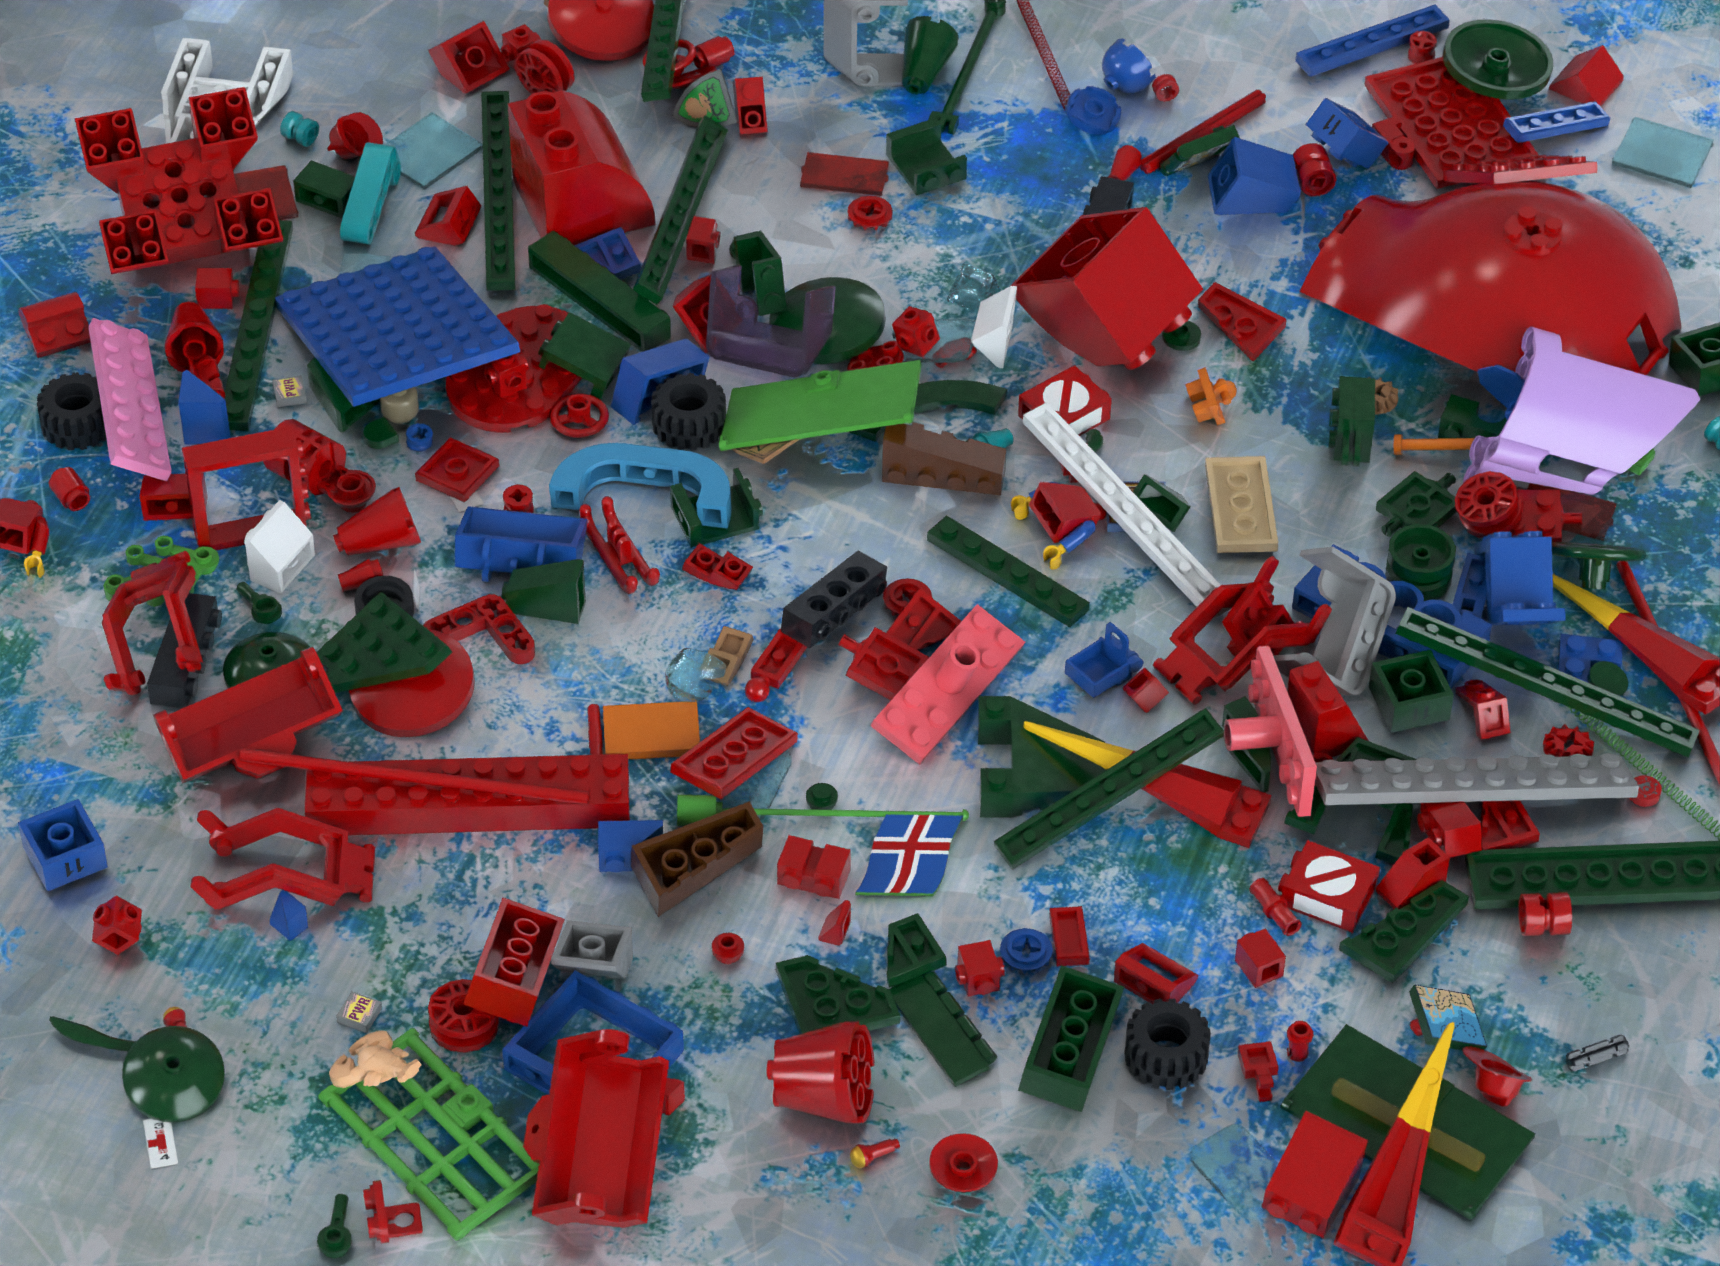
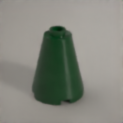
[902,16,959,95]

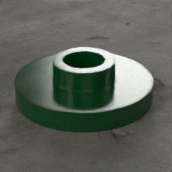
[1162,321,1201,351]
[1587,661,1628,697]

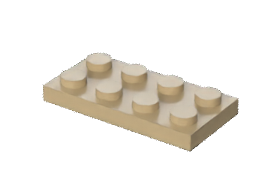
[1205,456,1278,553]

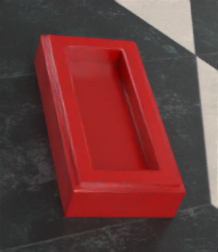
[1049,906,1090,967]

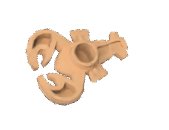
[329,1030,422,1088]

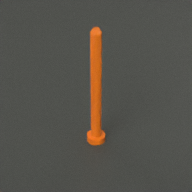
[1393,434,1475,455]

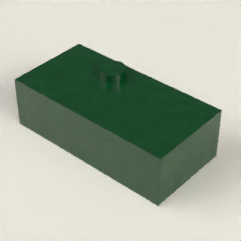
[1668,322,1720,396]
[1018,965,1124,1112]

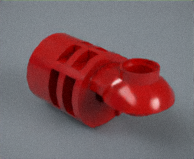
[263,419,376,513]

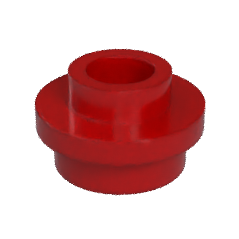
[711,933,744,964]

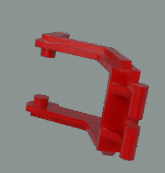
[102,551,203,696]
[1153,556,1332,705]
[191,807,375,910]

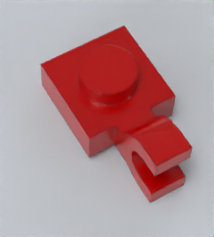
[1237,1041,1278,1102]

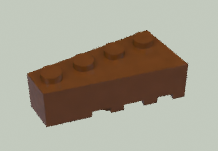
[882,422,1007,495]
[631,801,763,917]

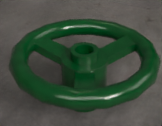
[1552,542,1646,590]

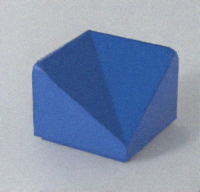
[270,890,308,941]

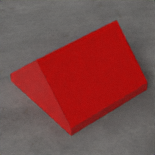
[1549,45,1624,106]

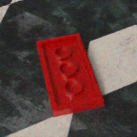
[670,707,798,799]

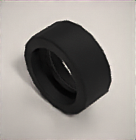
[354,576,414,617]

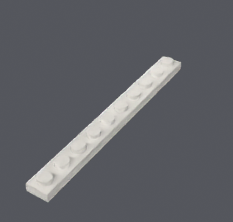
[1022,402,1232,620]

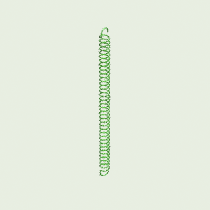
[1567,706,1720,840]

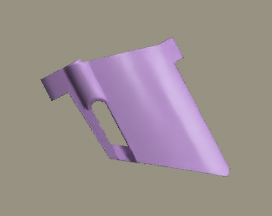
[1463,327,1700,495]

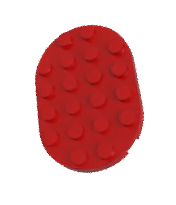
[446,304,582,433]

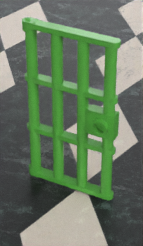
[318,1028,539,1241]

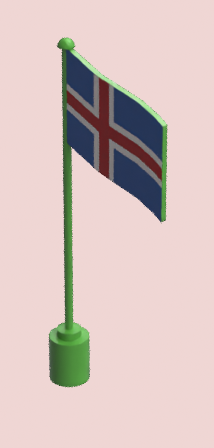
[677,794,969,896]

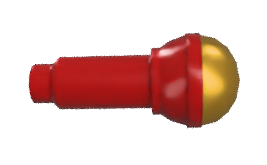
[163,1006,187,1027]
[850,1138,900,1168]

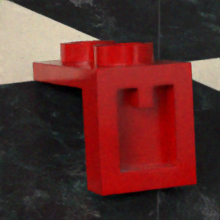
[1455,679,1511,740]

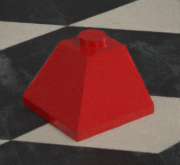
[428,21,510,94]
[672,274,745,354]

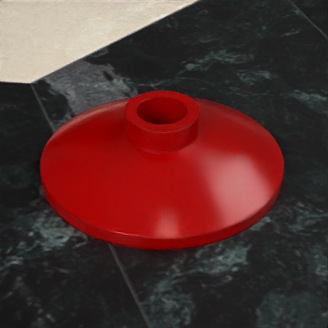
[672,66,717,89]
[929,1133,998,1192]

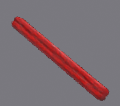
[1140,89,1266,174]

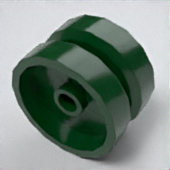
[1385,524,1456,601]

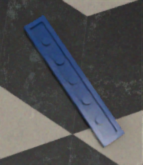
[1295,4,1450,77]

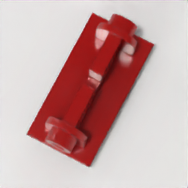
[188,356,225,398]

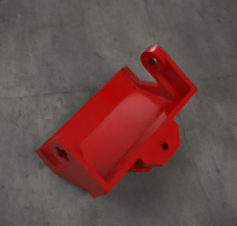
[153,647,343,784]
[523,1029,669,1228]

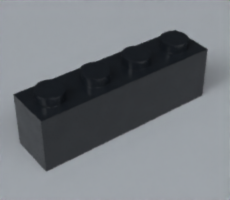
[1083,176,1134,215]
[147,593,222,708]

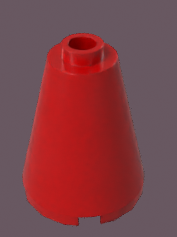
[164,301,224,372]
[333,487,421,556]

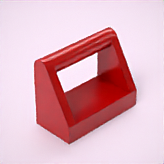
[415,185,482,246]
[1114,943,1198,1004]

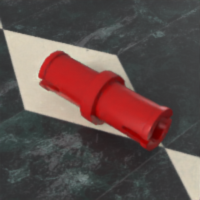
[1249,878,1302,936]

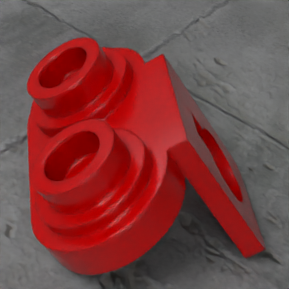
[363,1180,423,1244]

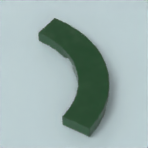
[849,380,1007,442]

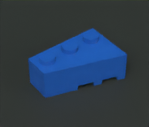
[610,338,710,425]

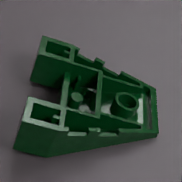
[978,696,1106,818]

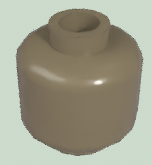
[380,387,419,424]

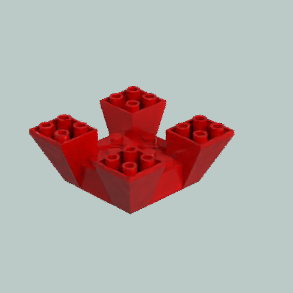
[75,87,283,275]

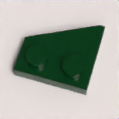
[886,913,947,988]

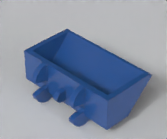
[455,506,588,582]

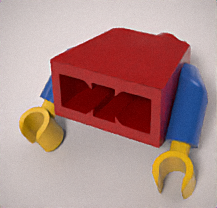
[1011,482,1106,570]

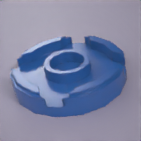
[1066,86,1122,135]

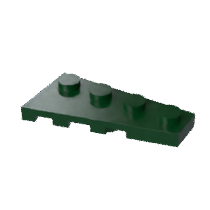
[1339,880,1469,984]

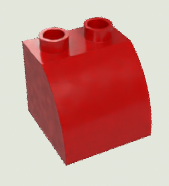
[508,90,656,246]
[1009,207,1203,370]

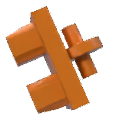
[1185,367,1237,426]

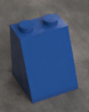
[1207,137,1301,215]

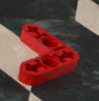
[423,594,535,664]

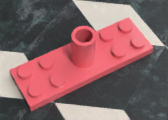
[870,604,1025,765]
[1224,646,1317,817]

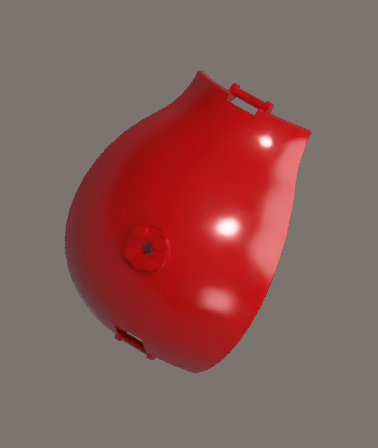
[1299,181,1681,376]

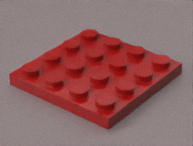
[1443,155,1598,184]

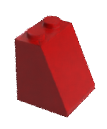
[1287,661,1369,757]
[1262,1111,1368,1238]

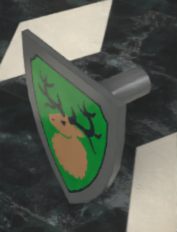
[672,69,738,128]

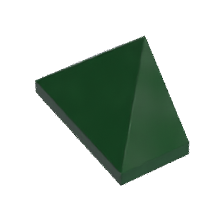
[1133,474,1191,532]

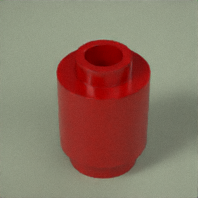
[693,36,735,68]
[49,467,90,511]

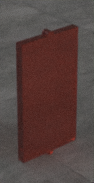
[800,152,889,196]
[1527,483,1617,541]

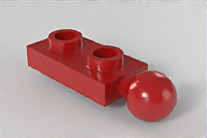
[745,629,807,703]

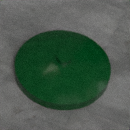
[1442,19,1553,99]
[769,277,886,364]

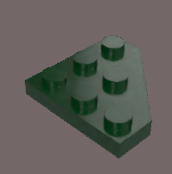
[775,955,900,1034]

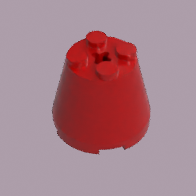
[766,1021,875,1124]

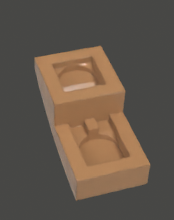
[698,626,754,686]

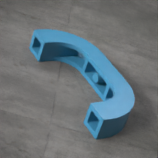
[549,443,732,529]

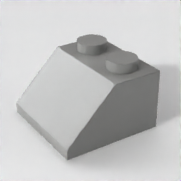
[551,920,633,979]

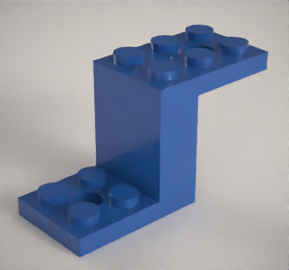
[1474,531,1566,626]

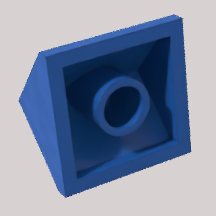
[178,370,231,444]

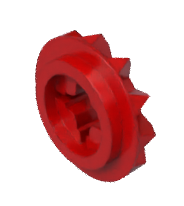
[847,196,893,231]
[883,578,932,616]
[1543,724,1594,757]

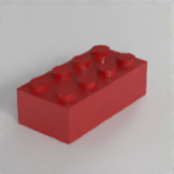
[463,897,565,1027]

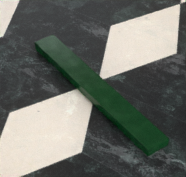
[994,708,1224,870]

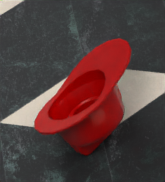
[327,112,383,160]
[1462,1046,1532,1107]

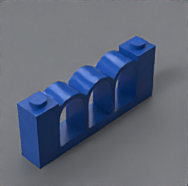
[1292,544,1492,689]

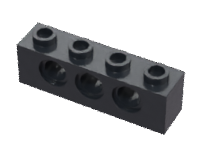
[781,550,887,648]

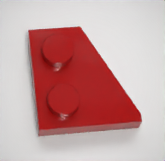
[886,588,961,651]
[1481,800,1540,850]

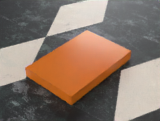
[603,701,700,759]

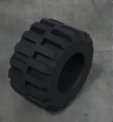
[37,372,106,450]
[651,373,726,451]
[1124,998,1211,1090]

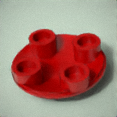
[847,341,904,371]

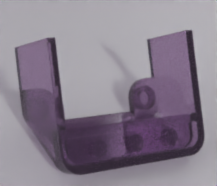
[706,265,836,377]

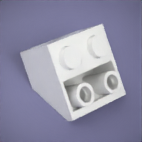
[244,500,315,594]

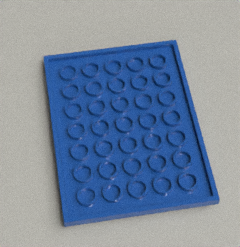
[275,246,520,407]

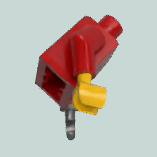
[0,498,50,578]

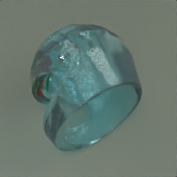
[665,648,726,702]

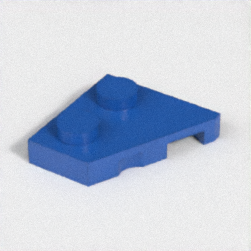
[575,227,642,280]

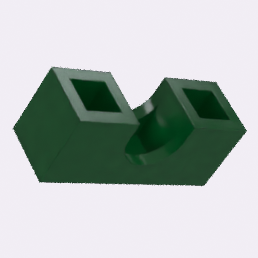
[1438,394,1507,438]

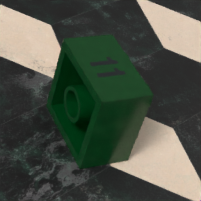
[1369,650,1454,733]

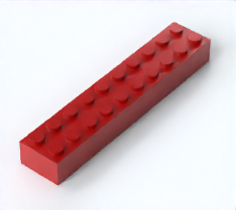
[304,754,630,835]

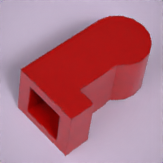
[1372,116,1415,170]

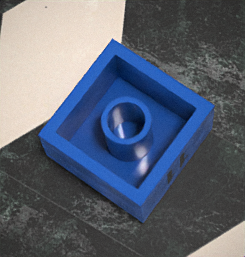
[1305,97,1389,169]
[18,799,108,892]

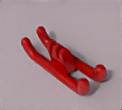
[579,496,660,594]

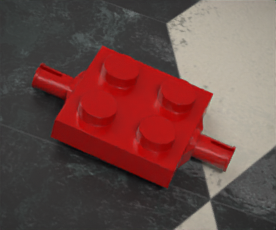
[1509,490,1582,542]
[838,627,929,701]

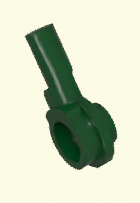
[236,582,282,624]
[317,1194,352,1258]

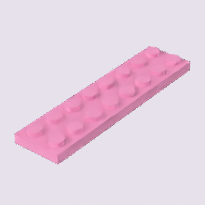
[88,318,172,481]

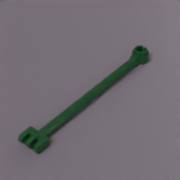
[928,0,1006,135]

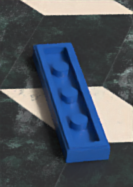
[1503,101,1611,143]

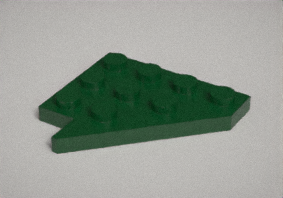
[316,592,452,693]

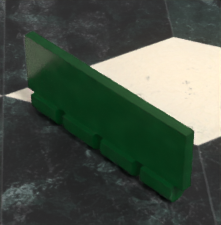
[889,971,997,1087]

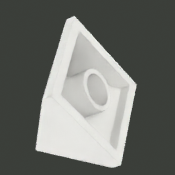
[971,286,1017,368]

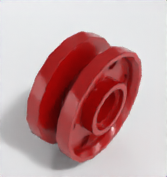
[515,39,575,95]
[1455,471,1523,538]
[428,979,499,1053]

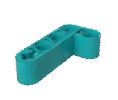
[340,142,401,245]

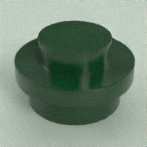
[806,783,838,810]

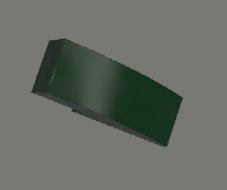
[1222,696,1271,793]

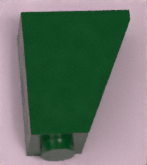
[307,357,380,433]
[501,559,586,624]

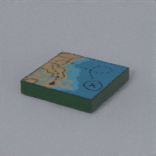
[1409,984,1487,1050]

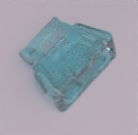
[947,263,1001,315]

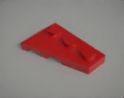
[1198,282,1286,362]

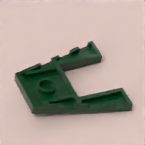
[1284,737,1416,865]

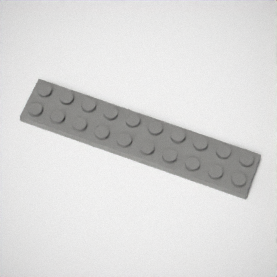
[1315,753,1639,805]

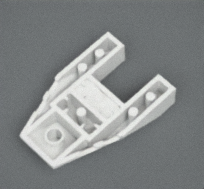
[161,38,293,144]

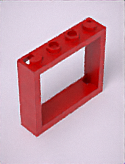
[182,426,311,551]

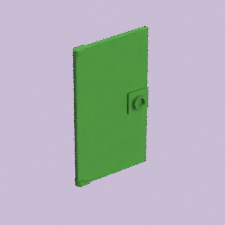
[719,360,922,451]

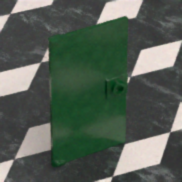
[1280,1024,1536,1220]

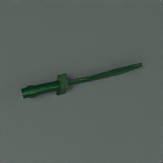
[49,1016,136,1052]

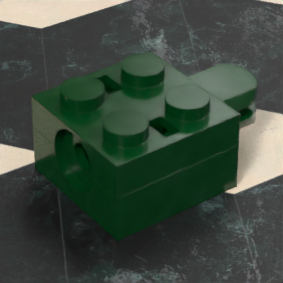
[1328,376,1375,467]

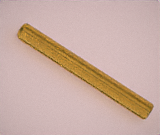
[1331,1078,1486,1172]

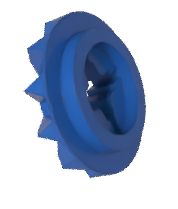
[1000,928,1053,975]

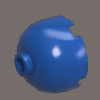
[1102,38,1156,94]

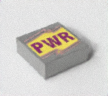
[272,375,307,408]
[336,991,382,1033]

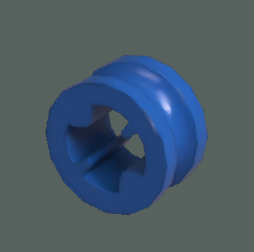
[406,423,433,452]

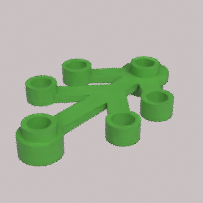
[103,536,219,607]

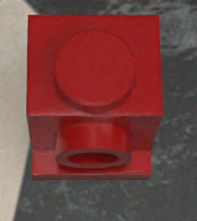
[686,216,721,264]

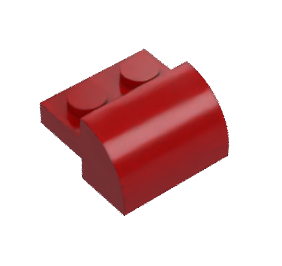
[18,292,91,358]
[1222,582,1294,657]

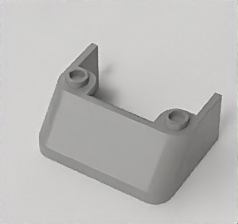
[824,0,908,87]
[1273,547,1396,696]

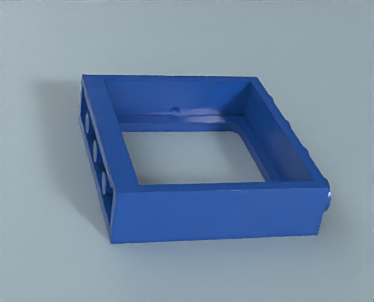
[502,970,684,1095]

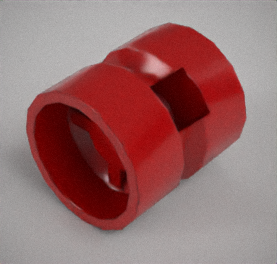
[1293,143,1337,196]
[1518,892,1572,936]

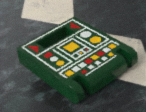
[1160,125,1240,176]

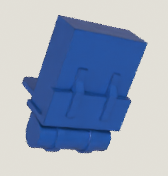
[1065,622,1144,698]

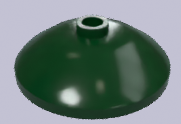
[223,632,310,689]
[122,1026,225,1122]

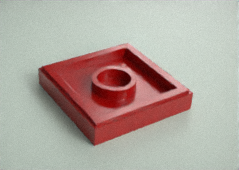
[415,437,499,502]

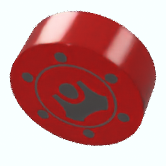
[1630,775,1662,807]

